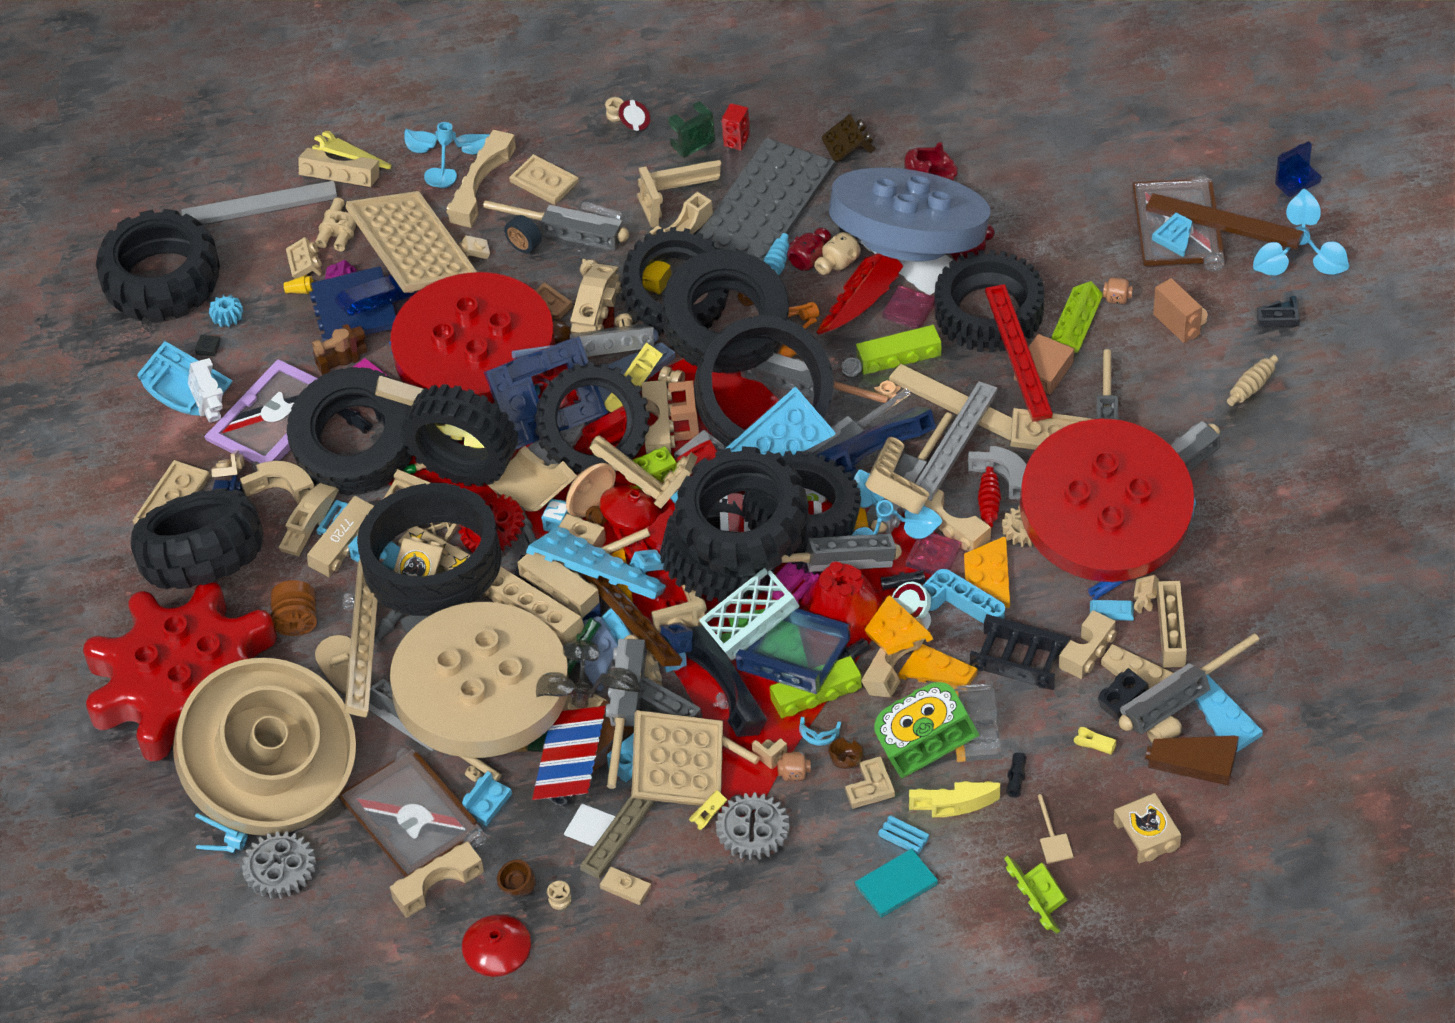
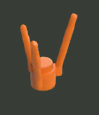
[788,302,820,329]

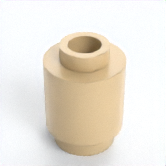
[1147,716,1182,743]

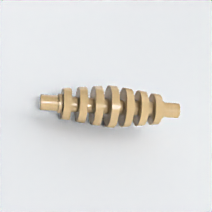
[1227,355,1278,406]

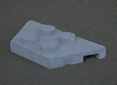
[569,616,618,692]

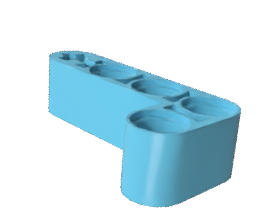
[923,569,1005,624]

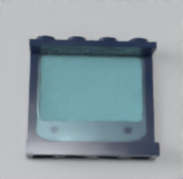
[736,609,850,694]

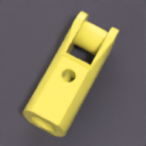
[1074,727,1117,755]
[689,790,727,830]

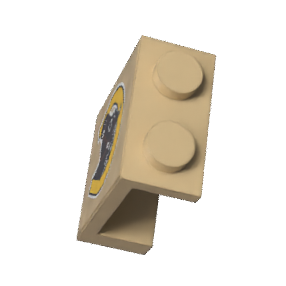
[394,537,449,576]
[1114,793,1181,864]

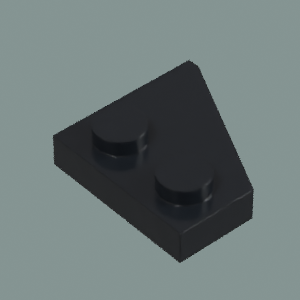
[1256,296,1300,327]

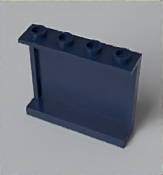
[309,266,396,342]

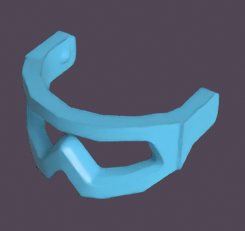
[799,717,841,746]

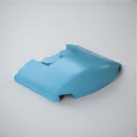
[137,341,233,416]

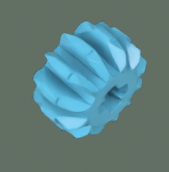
[209,294,244,328]

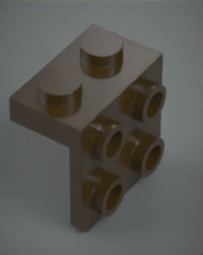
[822,113,876,162]

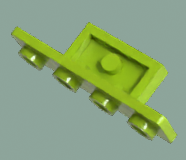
[1004,855,1068,933]

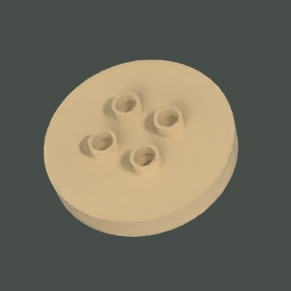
[390,602,568,758]
[173,658,356,836]

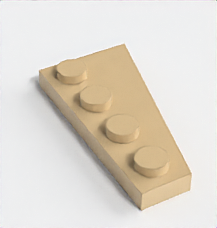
[1101,644,1173,689]

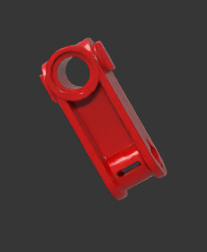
[582,406,627,451]

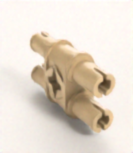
[315,198,358,251]

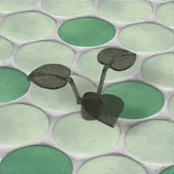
[536,640,641,708]

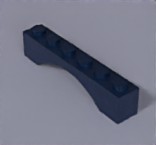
[817,406,936,473]

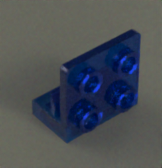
[1275,141,1322,198]

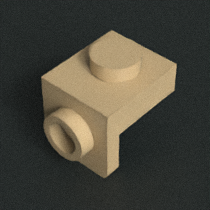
[458,235,490,259]

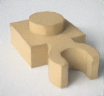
[1134,575,1159,614]

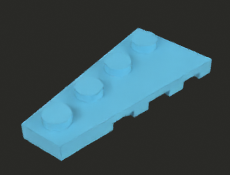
[1195,675,1263,752]

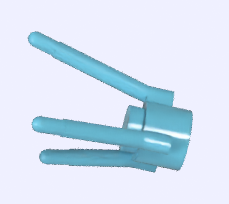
[195,813,248,853]

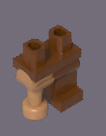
[312,324,368,375]

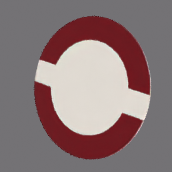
[618,100,650,131]

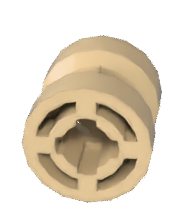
[658,366,685,386]

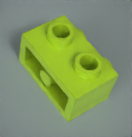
[632,446,677,487]

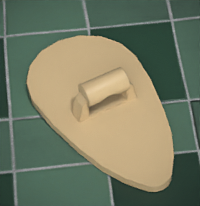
[315,635,351,695]

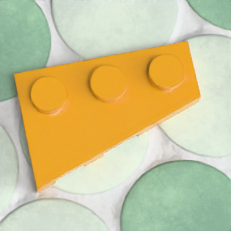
[898,644,977,689]

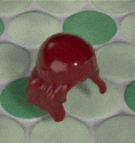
[904,142,958,181]

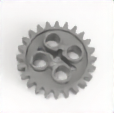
[716,792,790,860]
[241,831,316,899]

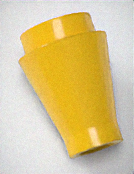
[284,275,314,294]

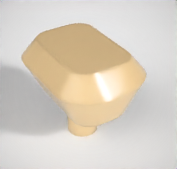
[465,766,483,781]

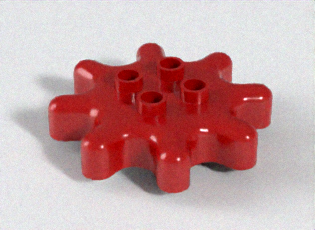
[83,582,277,761]

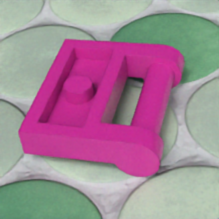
[764,562,819,604]

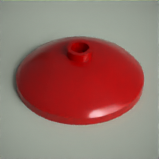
[599,485,662,531]
[462,914,531,977]

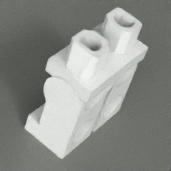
[188,358,223,422]

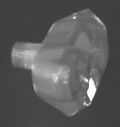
[342,593,355,609]
[713,692,729,709]

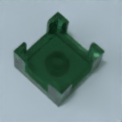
[668,101,715,158]

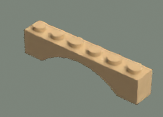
[446,130,516,228]

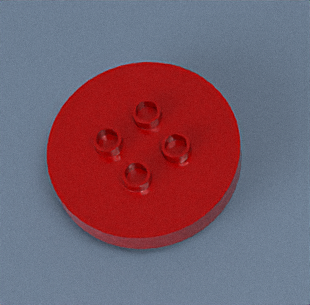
[390,272,555,404]
[1019,419,1194,582]

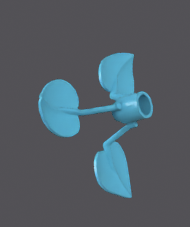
[404,122,490,188]
[1253,189,1349,276]
[851,470,942,539]

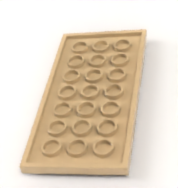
[346,191,477,293]

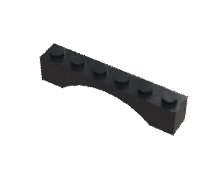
[685,626,767,737]

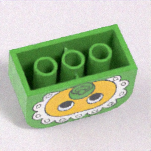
[874,682,980,779]

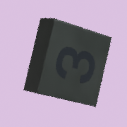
[195,335,221,356]

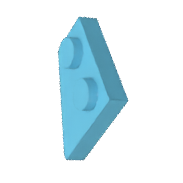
[1152,213,1192,257]

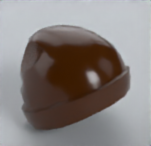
[497,859,536,896]

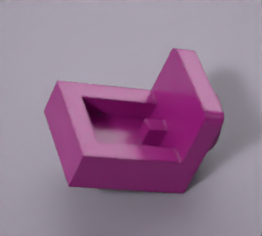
[325,260,357,279]

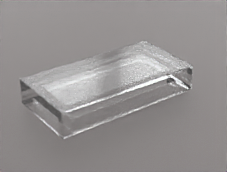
[581,202,624,221]

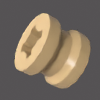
[605,97,624,122]
[547,881,571,910]

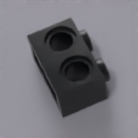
[1098,667,1149,722]

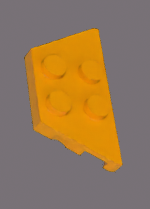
[964,537,1010,608]
[864,595,933,655]

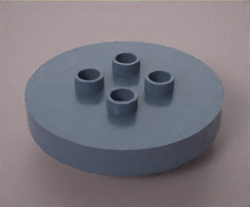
[828,168,990,261]

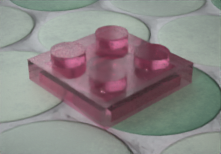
[883,285,935,329]
[906,533,961,575]

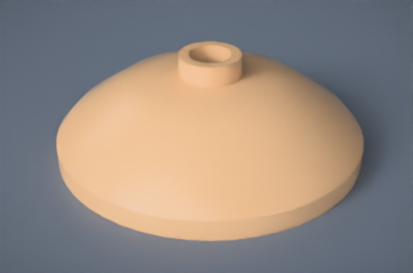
[566,463,616,518]

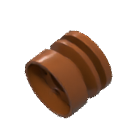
[270,580,317,636]

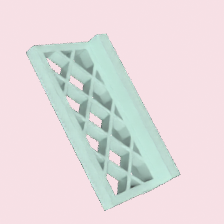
[699,568,800,661]

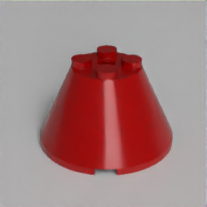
[799,561,884,647]

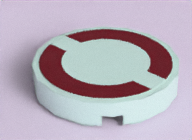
[892,582,931,618]

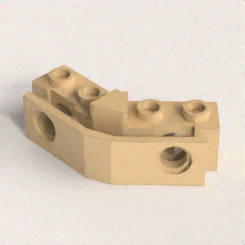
[570,263,621,333]

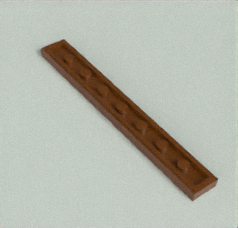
[1146,193,1304,249]
[581,573,683,667]

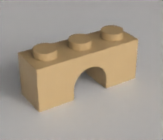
[1059,610,1117,679]

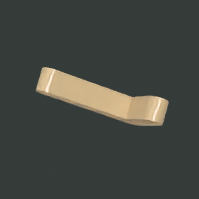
[865,437,930,514]

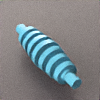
[764,233,790,275]

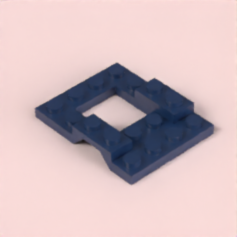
[484,336,607,450]

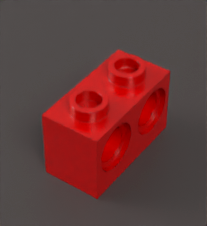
[722,103,750,150]

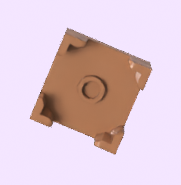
[668,380,699,441]

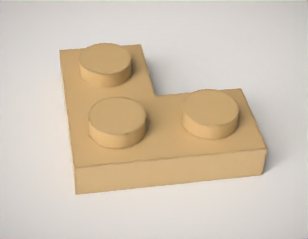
[845,756,895,809]

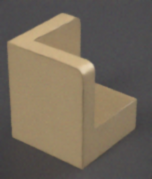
[752,739,787,769]

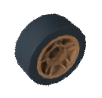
[504,215,542,253]

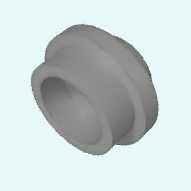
[842,357,862,377]

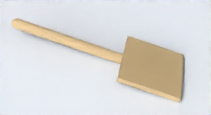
[1038,794,1074,864]

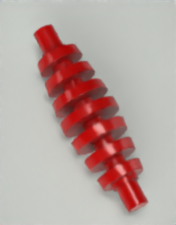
[978,466,1001,528]

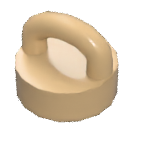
[580,258,598,277]

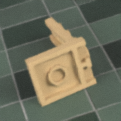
[637,160,721,228]
[590,436,698,508]
[652,585,707,638]

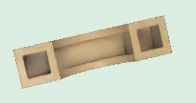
[298,148,379,187]
[644,192,713,261]
[642,380,675,454]
[924,489,991,551]
[861,618,927,698]
[390,841,484,918]

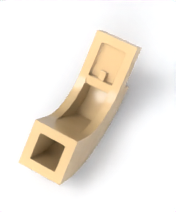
[240,461,314,504]

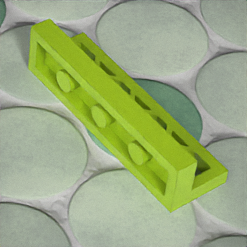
[1051,281,1103,353]

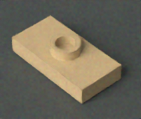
[600,867,651,905]

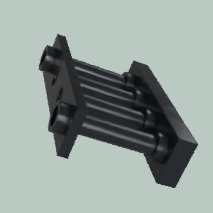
[970,614,1070,690]

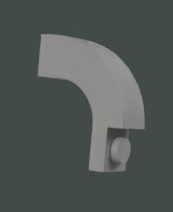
[968,446,1026,499]

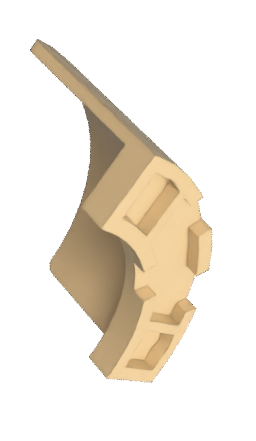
[488,446,577,511]

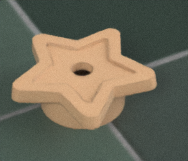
[874,380,901,401]

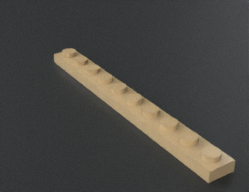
[344,559,377,717]

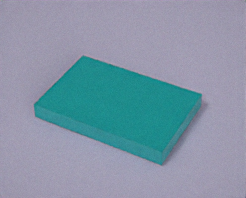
[855,848,938,918]

